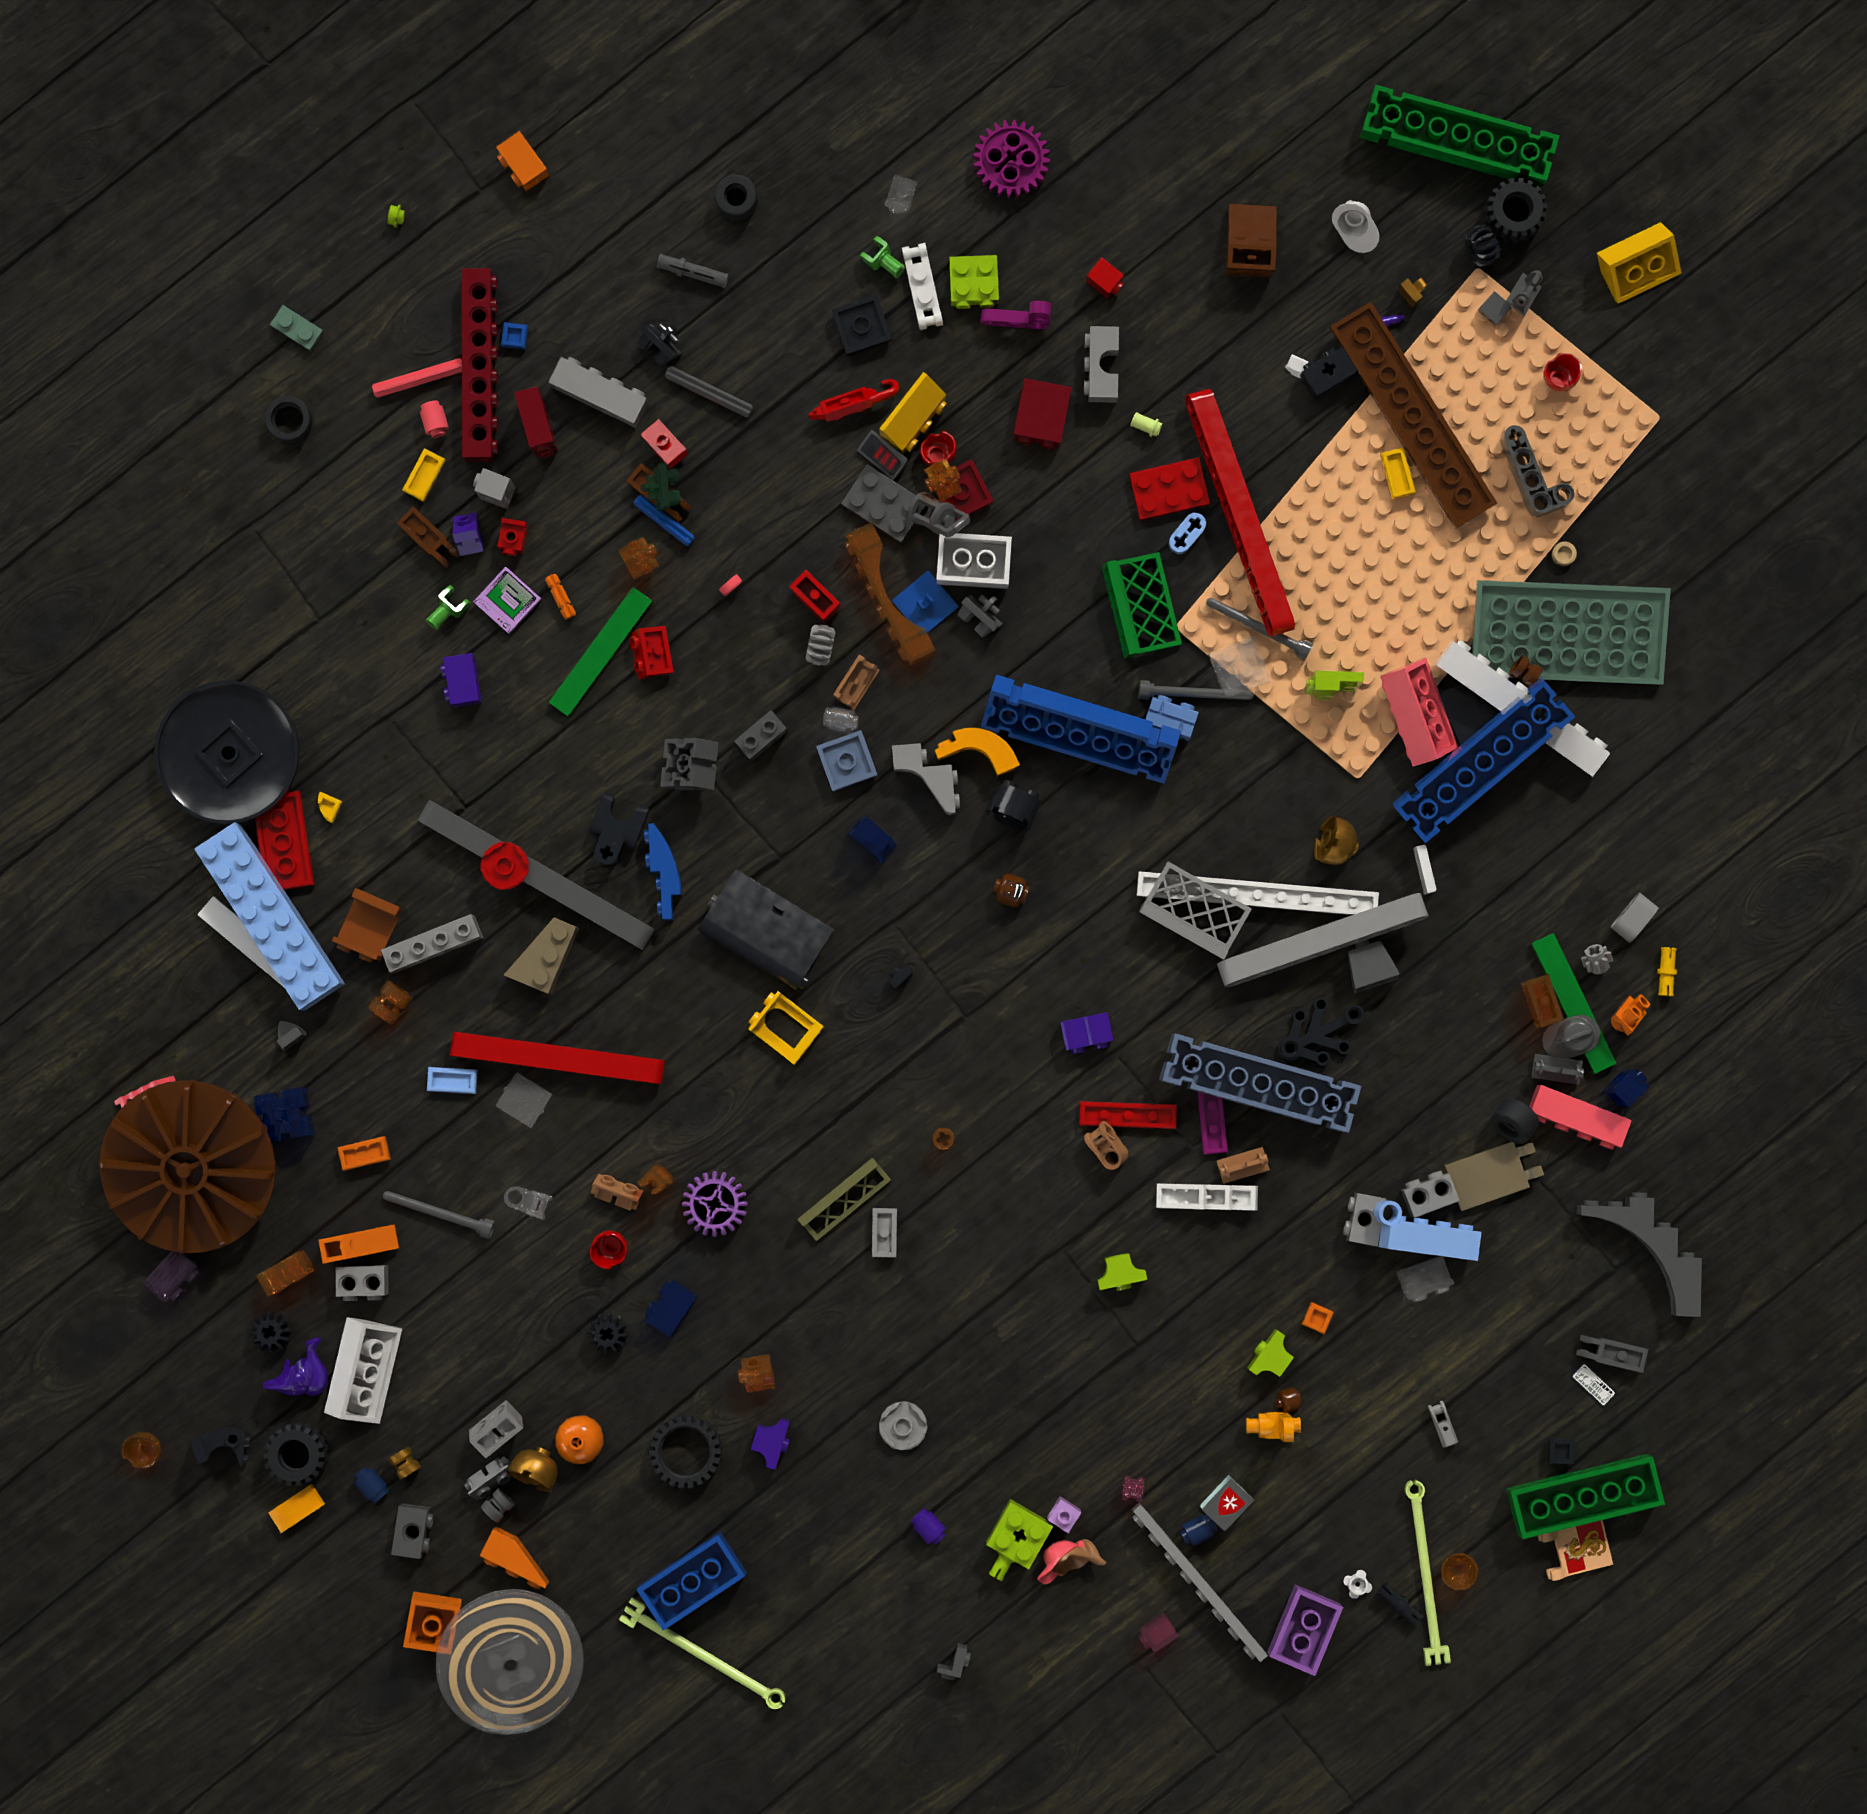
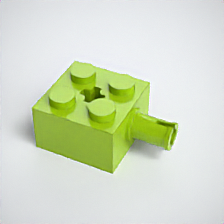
[986,1499,1053,1581]

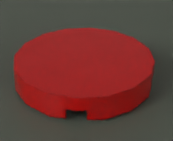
[481,842,529,890]

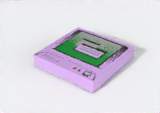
[473,567,542,635]

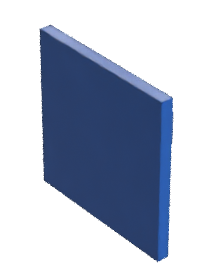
[892,571,959,637]

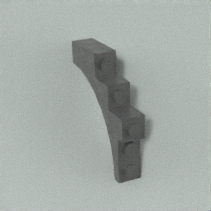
[1577,1192,1702,1317]

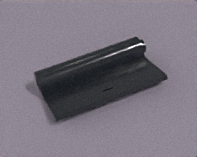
[698,869,834,991]

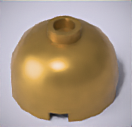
[1314,816,1359,865]
[507,1447,557,1492]

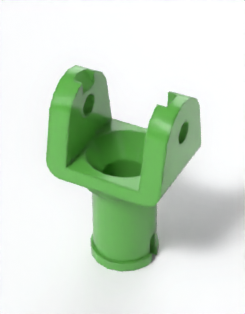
[859,236,905,278]
[426,585,471,630]

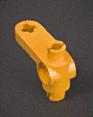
[1246,1412,1301,1442]

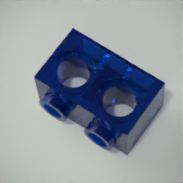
[1603,1069,1650,1107]

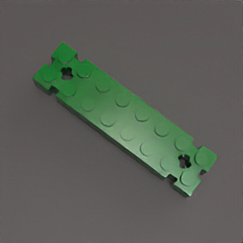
[1359,85,1560,188]

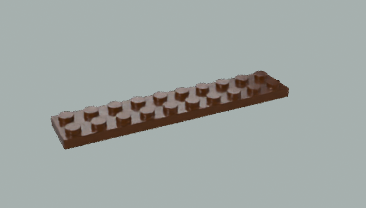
[1329,302,1497,529]

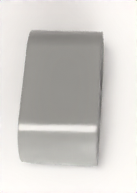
[1611,892,1659,943]

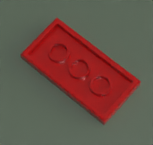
[255,791,315,891]

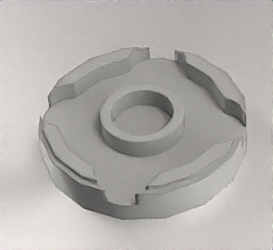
[879,1401,927,1450]

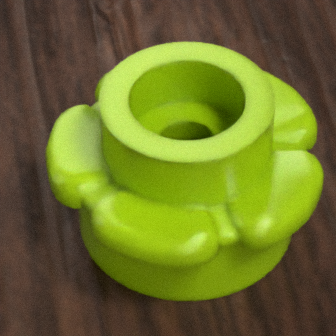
[387,205,405,228]

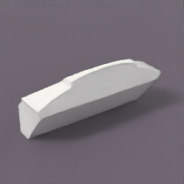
[1285,355,1308,378]

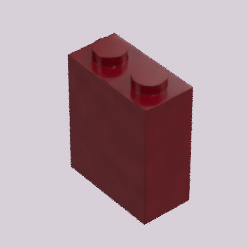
[1013,378,1071,450]
[514,386,558,458]

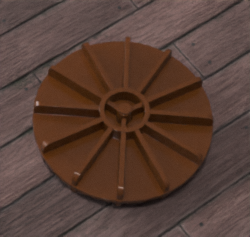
[98,1080,277,1254]

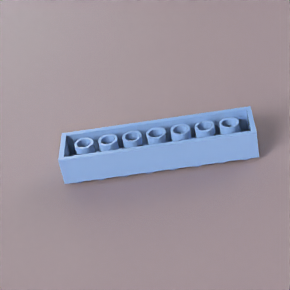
[195,822,345,1011]

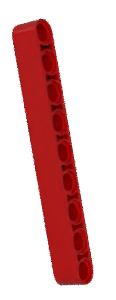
[450,1032,665,1084]

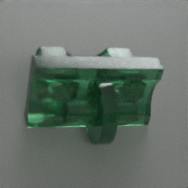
[641,463,681,511]

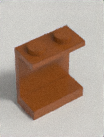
[332,888,403,963]

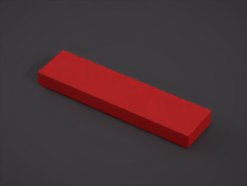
[1079,1101,1177,1129]

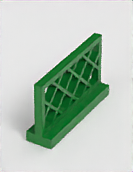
[1102,552,1182,659]

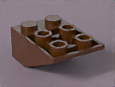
[1225,204,1277,277]

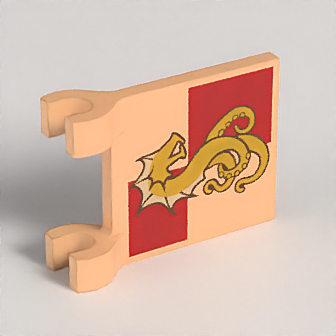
[1538,1520,1613,1581]

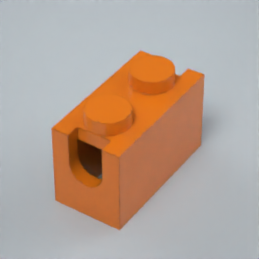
[496,131,549,192]

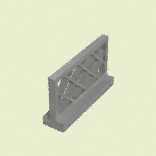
[1139,861,1252,959]

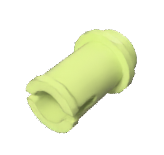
[1130,412,1162,437]

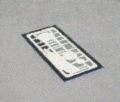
[1570,1361,1618,1408]

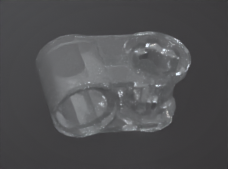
[504,1186,553,1220]

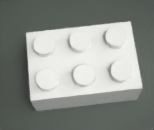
[937,533,1012,589]

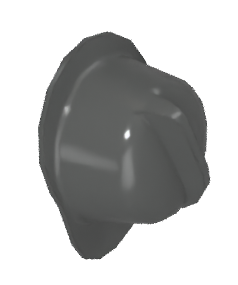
[1542,1015,1600,1059]

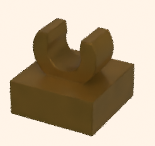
[1398,278,1427,308]

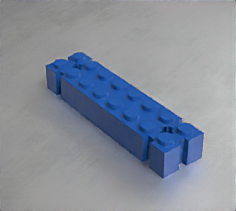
[980,675,1181,784]
[1392,678,1575,843]

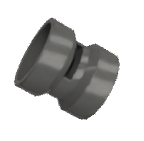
[481,1488,515,1523]

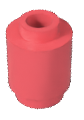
[420,401,449,438]

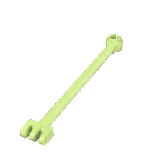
[1404,1480,1451,1666]
[619,1598,786,1709]

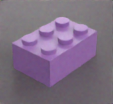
[1267,1584,1343,1676]

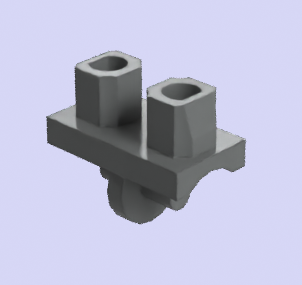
[958,595,1003,637]

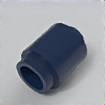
[353,1467,389,1503]
[1180,1514,1218,1547]

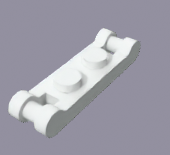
[902,243,943,330]

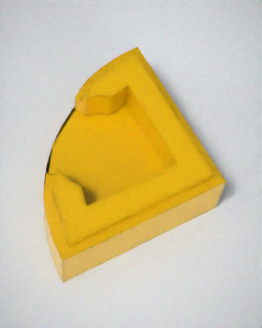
[318,792,343,823]

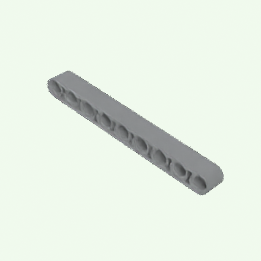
[1217,893,1429,987]

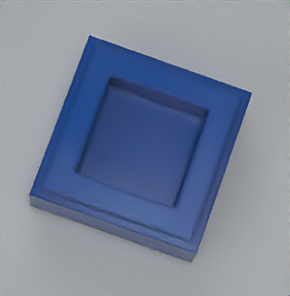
[501,322,528,350]

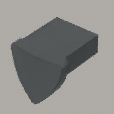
[277,1021,307,1051]

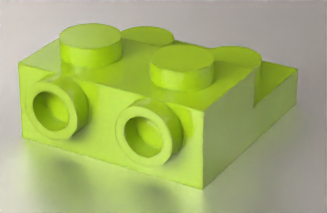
[950,255,999,309]
[1306,671,1364,701]

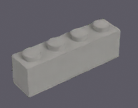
[548,357,649,428]

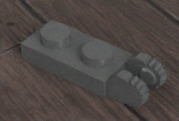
[1576,1335,1648,1373]

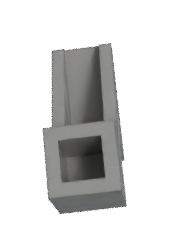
[892,743,960,815]

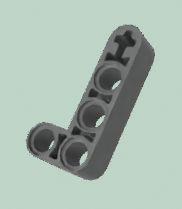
[1500,425,1575,517]

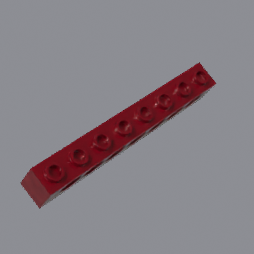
[462,268,498,462]

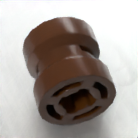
[1509,655,1543,688]

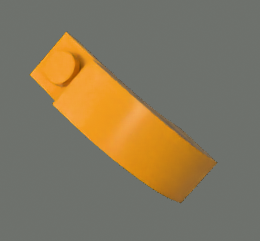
[935,728,1020,777]

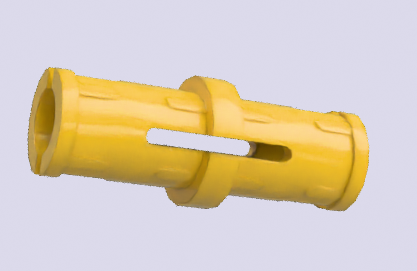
[1657,947,1677,996]

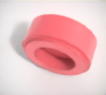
[719,574,742,596]

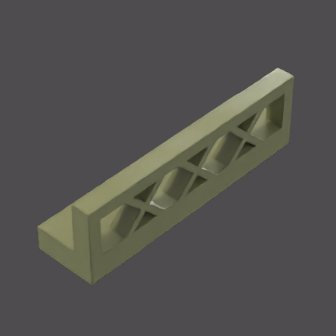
[797,1158,891,1241]

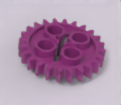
[973,120,1050,198]

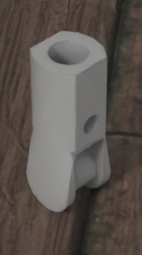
[1428,1401,1458,1447]

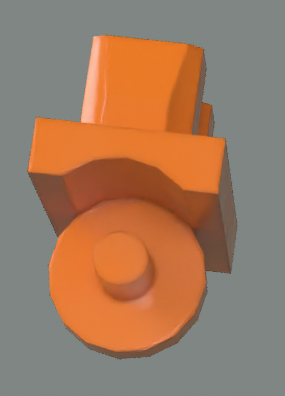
[1611,994,1651,1035]

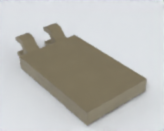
[1444,1142,1544,1211]

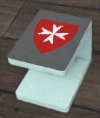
[1200,1475,1254,1531]

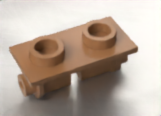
[1217,1147,1270,1184]
[591,1174,643,1211]

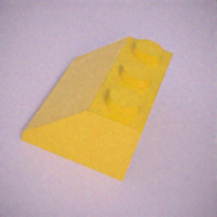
[1597,222,1682,304]
[879,372,947,455]

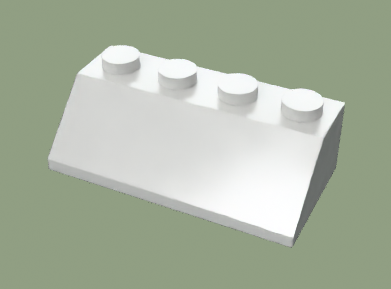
[324,1317,402,1424]

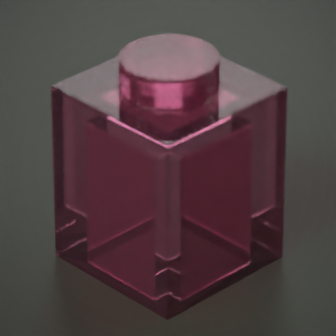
[1139,1612,1179,1653]

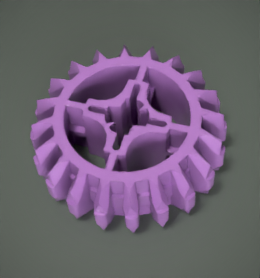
[682,1171,748,1237]

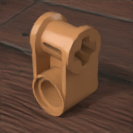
[1084,1121,1128,1170]

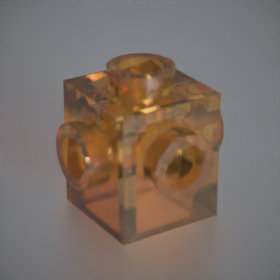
[924,459,962,502]
[618,537,659,579]
[738,1354,776,1393]

